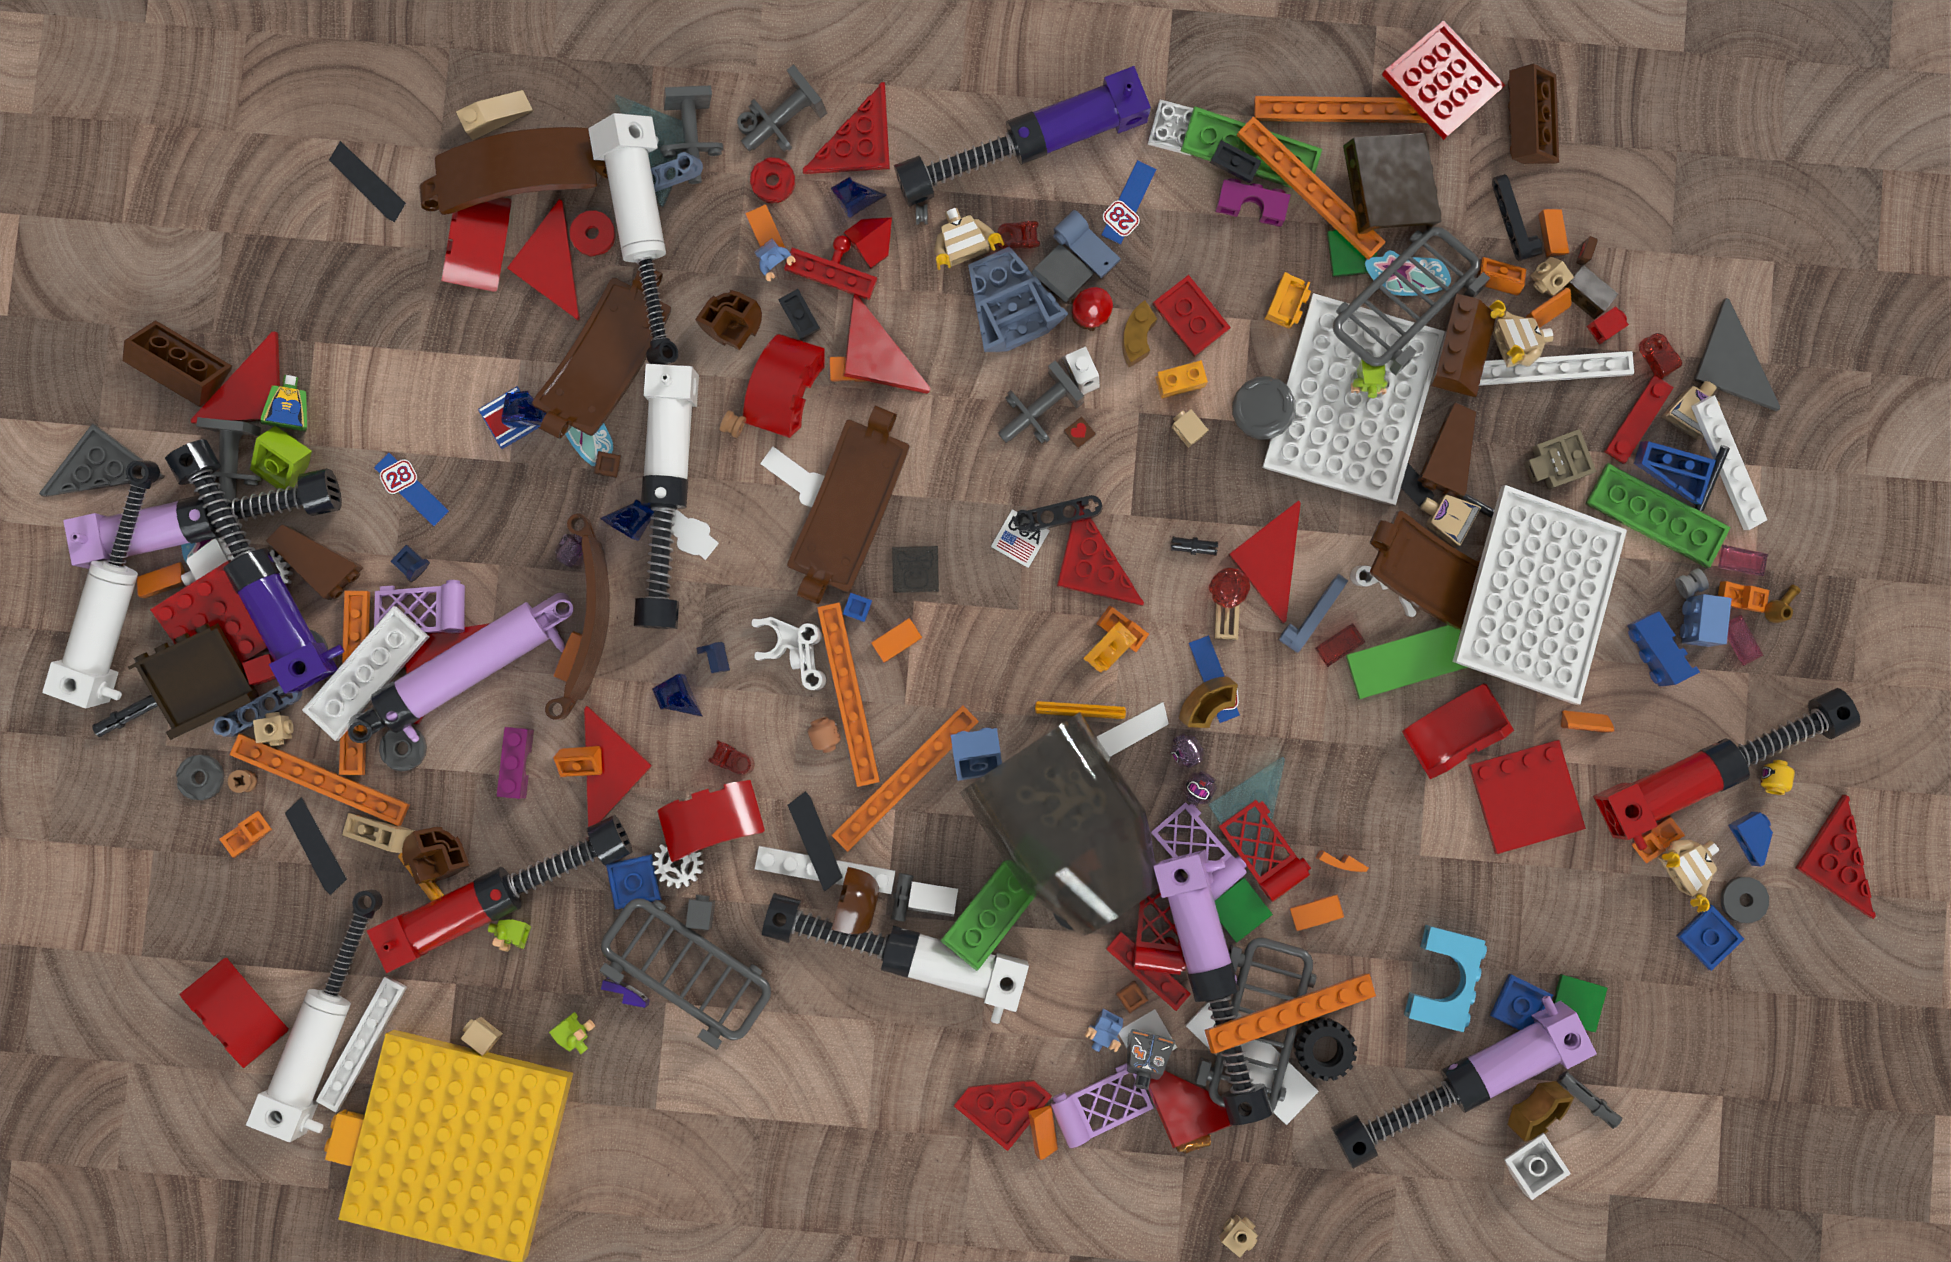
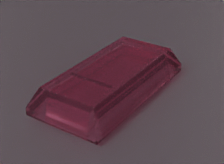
[1718,545,1768,576]
[1727,615,1763,666]

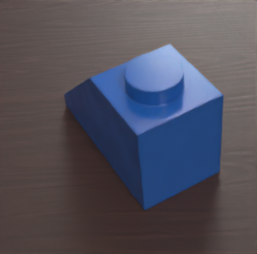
[1728,812,1773,867]

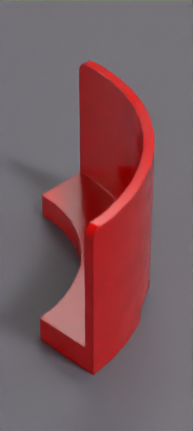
[441,197,512,292]
[743,334,825,438]
[1402,683,1514,779]
[657,780,765,862]
[179,958,289,1069]

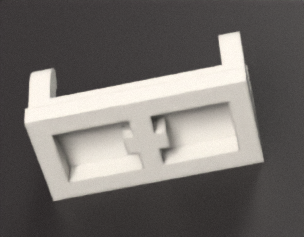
[908,882,958,917]

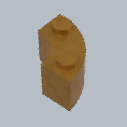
[1122,300,1157,368]
[1179,677,1238,728]
[1507,1081,1574,1142]

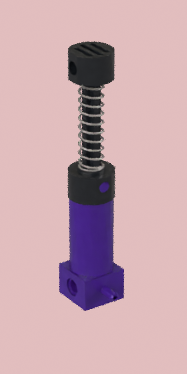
[894,66,1151,207]
[165,439,344,694]

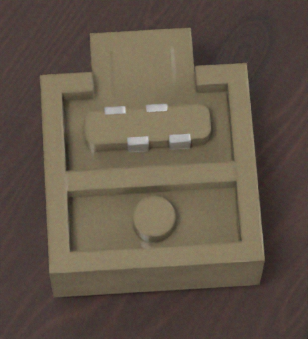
[1524,429,1597,490]

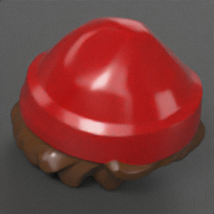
[1071,287,1113,331]

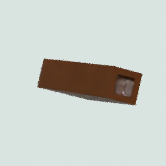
[1417,403,1476,498]
[266,524,363,600]

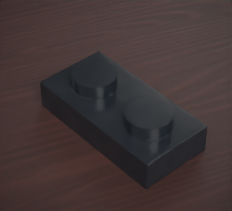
[1209,140,1261,183]
[778,289,821,340]

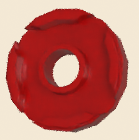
[750,157,796,203]
[570,210,616,257]

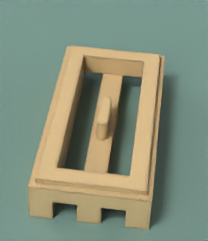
[1214,593,1240,640]

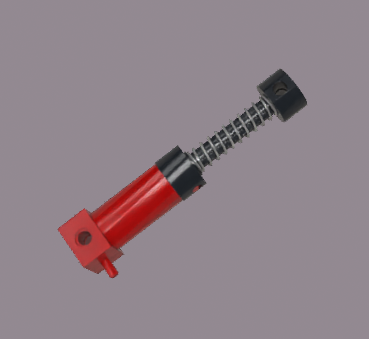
[1593,688,1861,851]
[366,815,633,973]

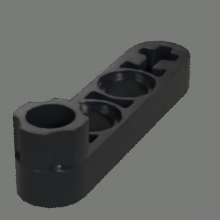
[1492,174,1543,261]
[1013,495,1103,533]

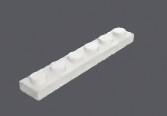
[1691,395,1767,530]
[755,846,896,894]
[316,976,407,1112]

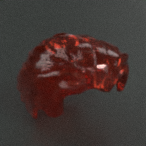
[1209,568,1250,608]

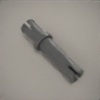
[1557,1071,1622,1129]

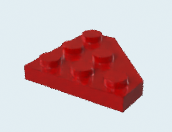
[954,1080,1052,1151]

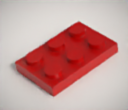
[1152,275,1231,357]

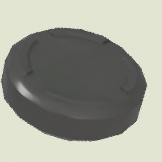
[1232,376,1296,440]

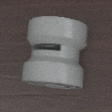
[1675,568,1709,599]

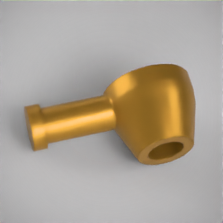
[1765,584,1801,623]

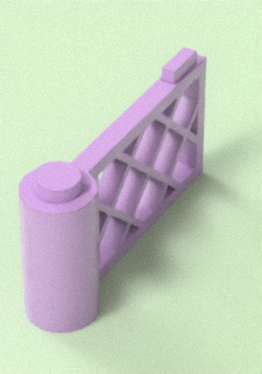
[374,580,465,633]
[1151,802,1247,901]
[1050,1063,1154,1148]

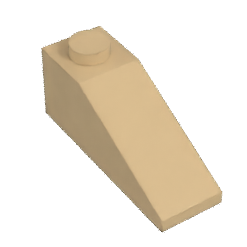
[456,90,533,140]
[342,813,414,853]

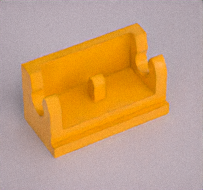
[1083,622,1137,673]

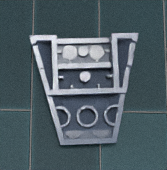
[968,246,1068,352]

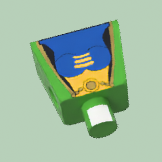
[261,375,307,431]

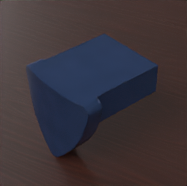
[390,545,430,582]
[696,642,730,673]

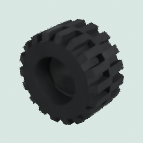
[1294,1018,1357,1081]

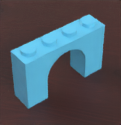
[1404,925,1487,1032]

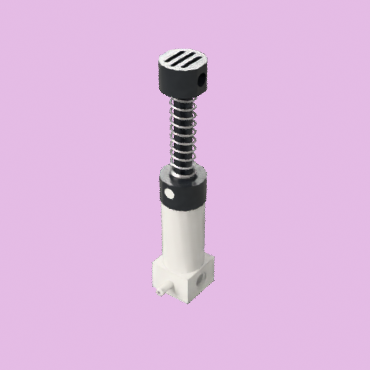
[634,364,699,629]
[762,893,1029,1024]

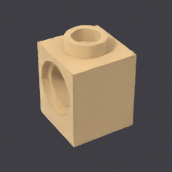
[1171,409,1209,448]
[461,1017,503,1056]

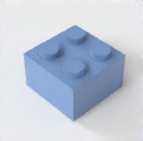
[1680,594,1732,647]
[951,728,1003,781]

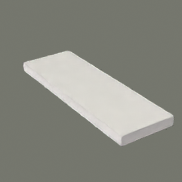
[302,606,429,741]
[1185,1003,1319,1125]

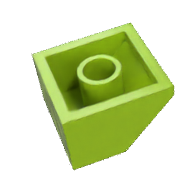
[250,426,312,491]

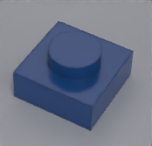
[843,593,872,622]

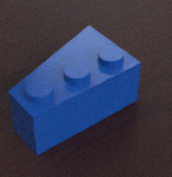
[1633,441,1716,505]
[1627,611,1700,686]

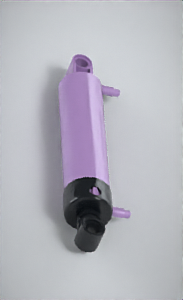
[348,593,573,743]

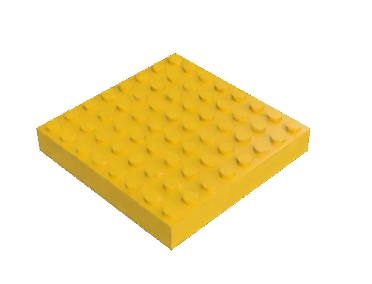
[338,1030,573,1262]

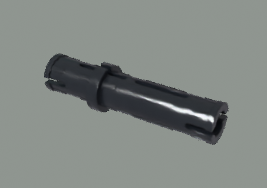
[92,694,158,737]

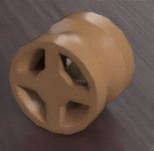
[720,410,746,438]
[228,770,257,793]

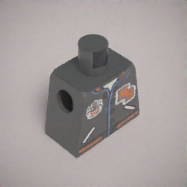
[1127,1029,1175,1089]

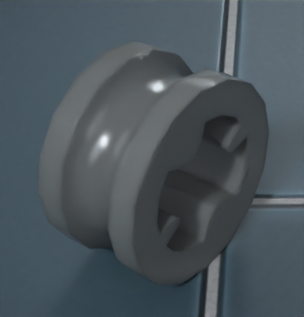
[737,112,759,135]
[916,204,928,225]

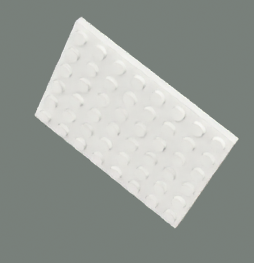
[1262,293,1445,506]
[1452,485,1627,705]

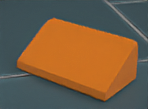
[1539,209,1569,258]
[1476,257,1526,296]
[1526,288,1571,328]
[137,562,185,598]
[871,618,922,663]
[1561,710,1614,733]
[553,746,602,777]
[1028,1105,1058,1160]

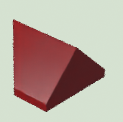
[843,217,892,269]

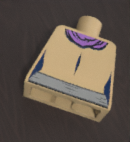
[1661,381,1720,440]
[1420,495,1481,548]

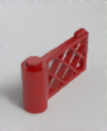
[1218,799,1311,902]
[1133,877,1186,975]

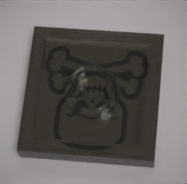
[892,546,939,593]

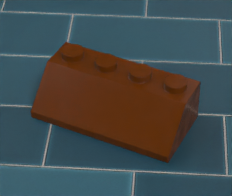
[1508,63,1559,164]
[1431,293,1496,398]
[122,320,232,407]

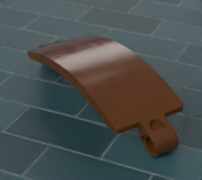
[419,127,608,215]
[532,269,671,439]
[787,405,910,604]
[1370,511,1480,631]
[545,513,610,720]

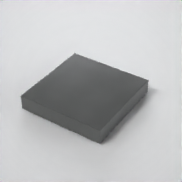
[1032,244,1094,302]

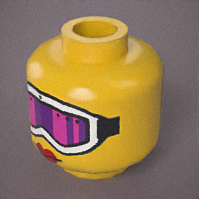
[1761,760,1795,795]

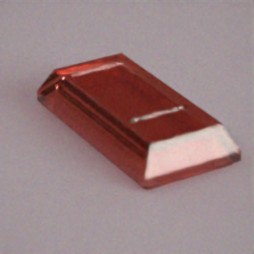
[1315,623,1365,667]

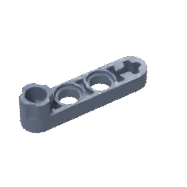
[651,152,703,192]
[1278,574,1348,653]
[212,685,303,737]

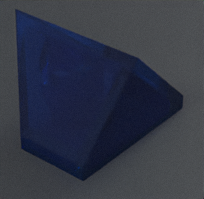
[831,177,887,218]
[501,391,547,429]
[600,499,654,541]
[652,674,703,717]

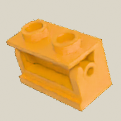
[1265,272,1311,329]
[1155,360,1208,399]
[324,1109,365,1167]

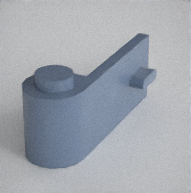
[1053,210,1121,279]

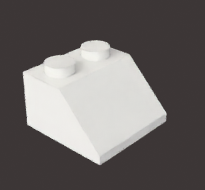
[1504,1133,1571,1200]

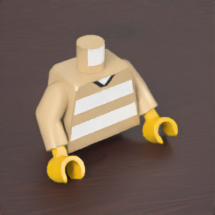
[934,208,1004,270]
[1489,300,1553,368]
[1658,839,1719,912]

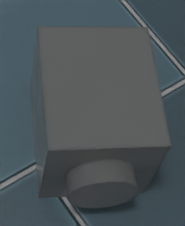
[686,894,715,930]

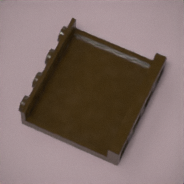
[1343,133,1442,234]
[128,623,259,740]

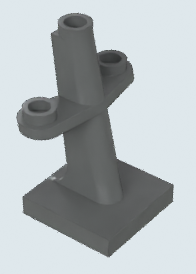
[741,64,827,152]
[660,85,724,184]
[998,360,1084,444]
[197,417,261,503]

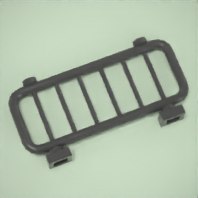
[1332,227,1490,376]
[599,898,771,1050]
[1194,938,1317,1111]

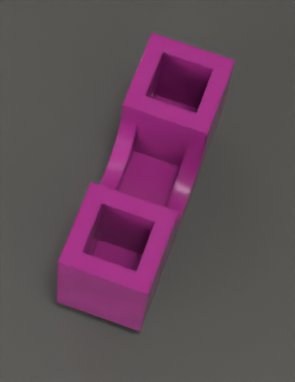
[1215,178,1290,227]
[497,727,534,799]

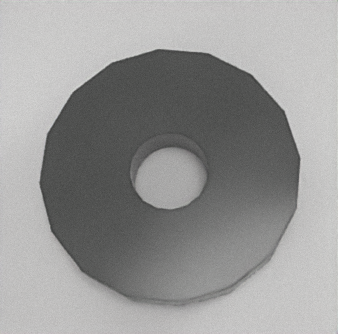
[379,728,427,771]
[176,755,225,800]
[1721,877,1769,923]

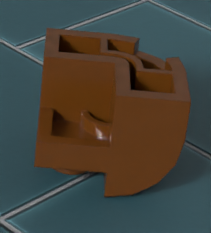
[695,290,762,350]
[402,827,469,884]
[831,867,879,934]

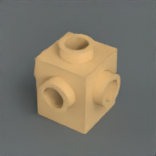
[1530,257,1574,296]
[253,712,293,746]
[1219,1215,1258,1257]

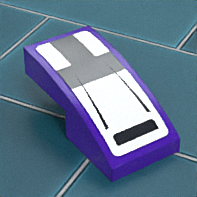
[601,978,650,1008]

